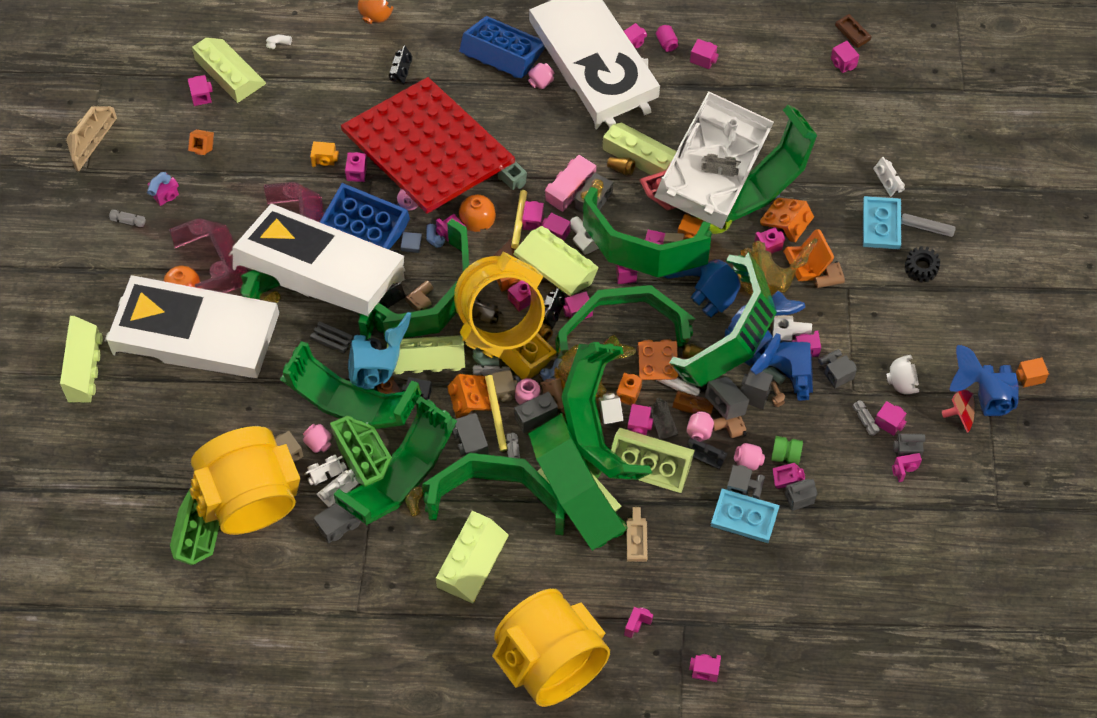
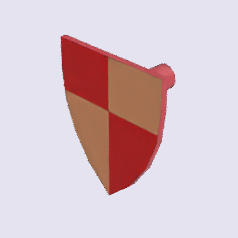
[942,390,975,432]

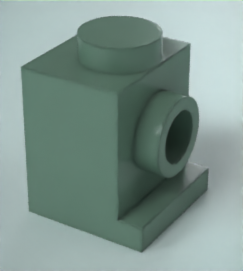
[498,161,527,190]

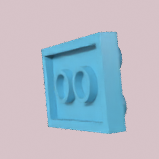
[863,196,901,249]
[711,489,780,543]

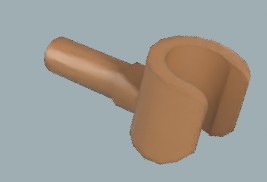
[772,381,785,407]

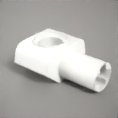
[570,217,599,255]
[772,315,812,342]

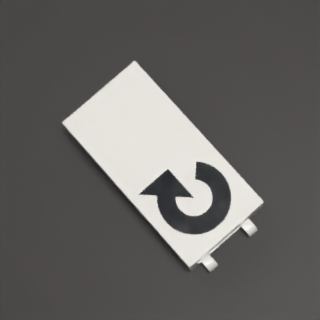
[529,0,660,129]

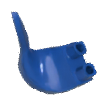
[663,259,740,318]
[725,291,805,366]
[750,333,813,401]
[950,345,1019,416]

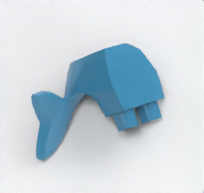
[348,312,411,389]

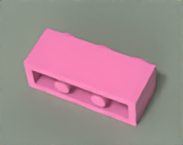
[545,155,596,212]

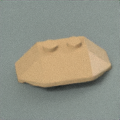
[66,106,117,172]

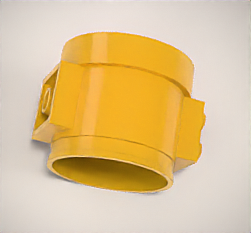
[454,252,545,358]
[190,426,300,535]
[492,589,610,707]

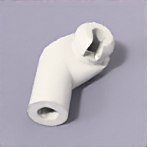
[266,35,292,49]

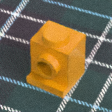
[310,141,339,167]

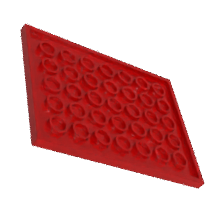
[341,77,515,214]

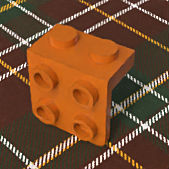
[760,197,814,243]
[783,229,834,281]
[637,340,678,380]
[447,374,500,419]

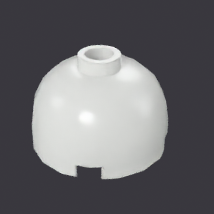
[887,355,919,394]

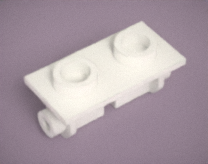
[873,157,905,197]
[304,455,347,485]
[317,470,360,507]

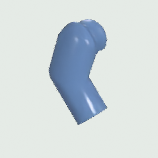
[147,172,171,196]
[426,224,445,248]

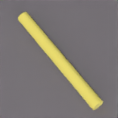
[511,190,527,249]
[485,375,507,452]

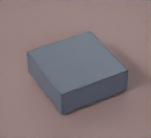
[401,232,422,253]

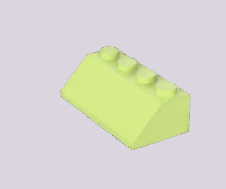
[192,38,266,103]
[603,123,677,175]
[513,226,599,296]
[60,316,103,402]
[387,335,465,374]
[611,428,695,493]
[436,511,509,603]

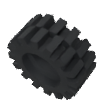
[905,246,940,283]

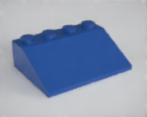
[459,16,545,78]
[320,183,410,250]

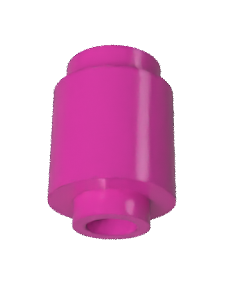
[656,25,678,52]

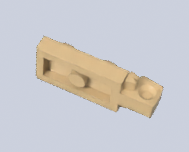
[627,507,647,562]

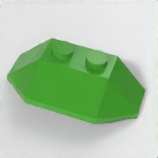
[330,416,392,487]
[170,486,219,565]

